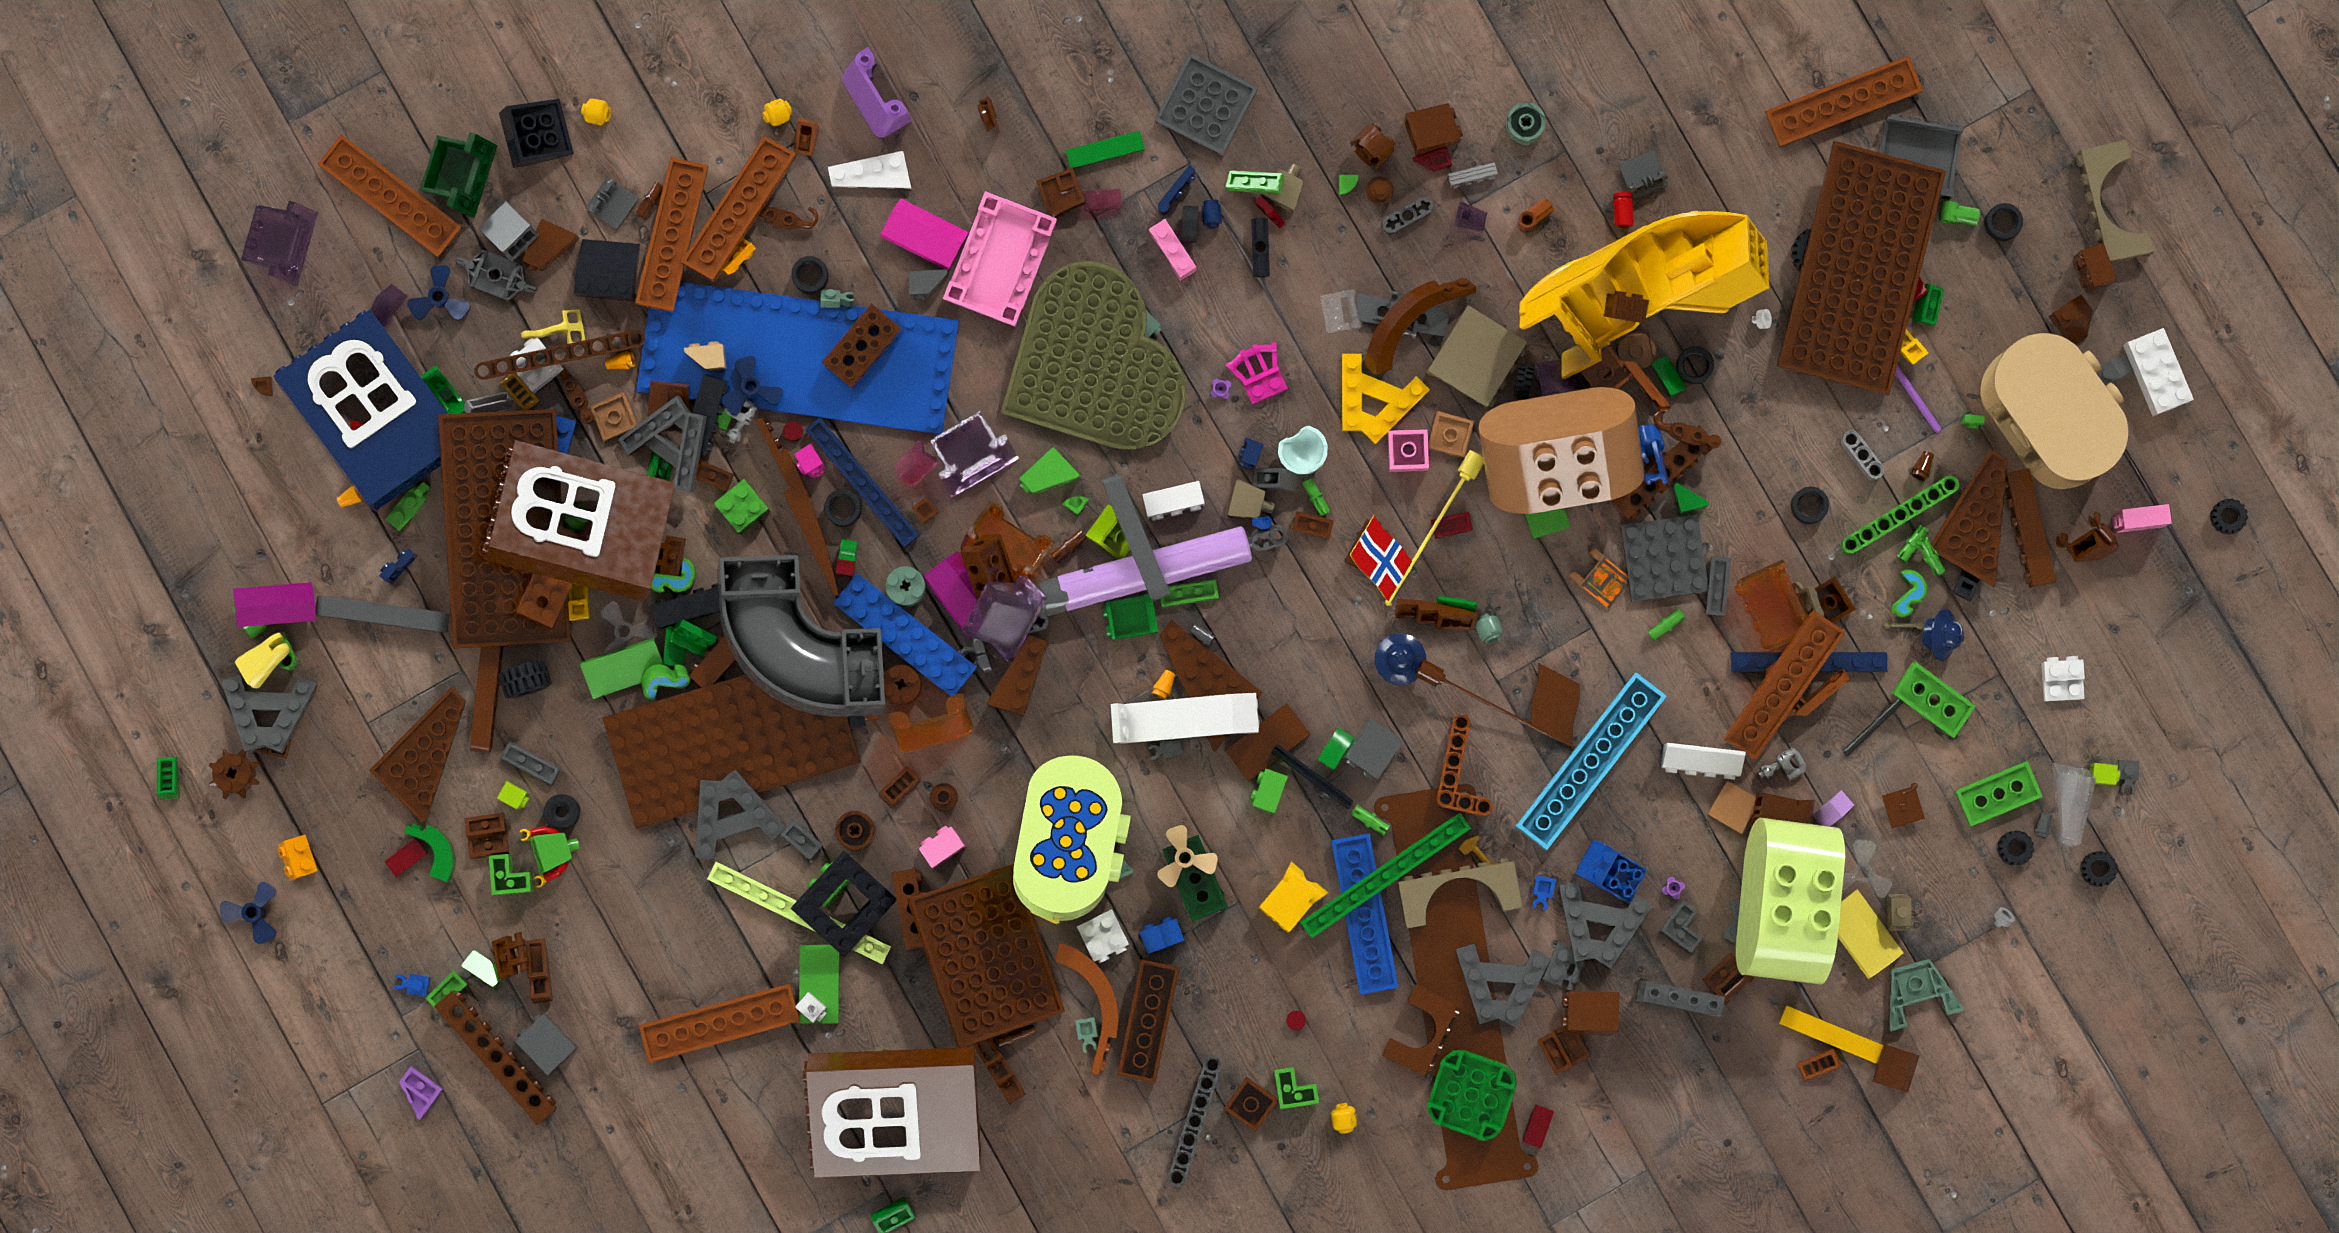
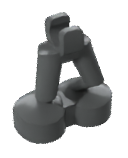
[957,635,993,674]

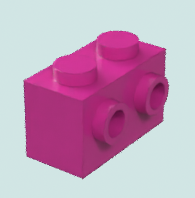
[794,444,826,478]

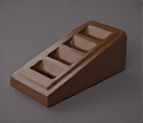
[878,766,920,809]

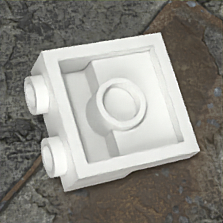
[510,338,563,393]
[2041,656,2085,702]
[1077,909,1129,963]

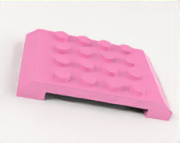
[943,192,1057,327]

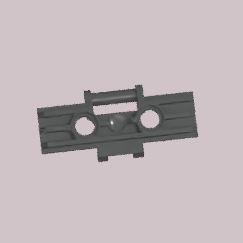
[1354,291,1450,339]

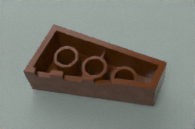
[986,636,1048,717]

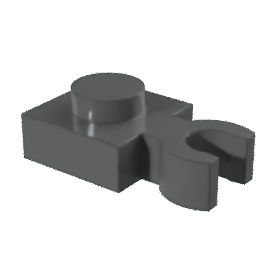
[1147,739,1184,760]
[2118,760,2139,794]

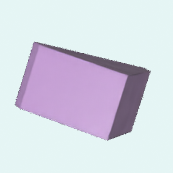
[1812,790,1854,827]

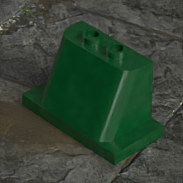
[420,133,498,218]

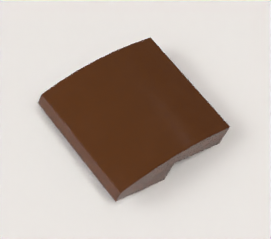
[465,812,510,860]
[1537,1027,1591,1075]

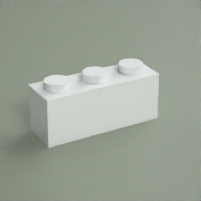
[1142,481,1204,521]

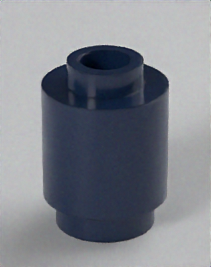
[1202,199,1222,229]

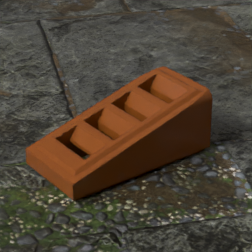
[1797,1047,1842,1081]

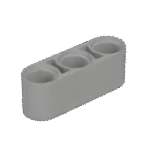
[1840,430,1884,481]

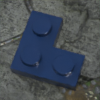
[379,549,418,584]

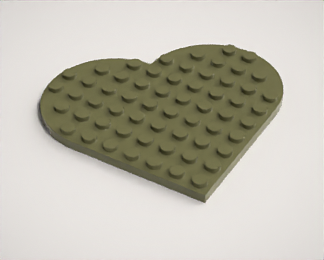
[1001,261,1186,450]

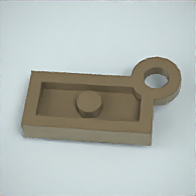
[1791,582,1824,619]

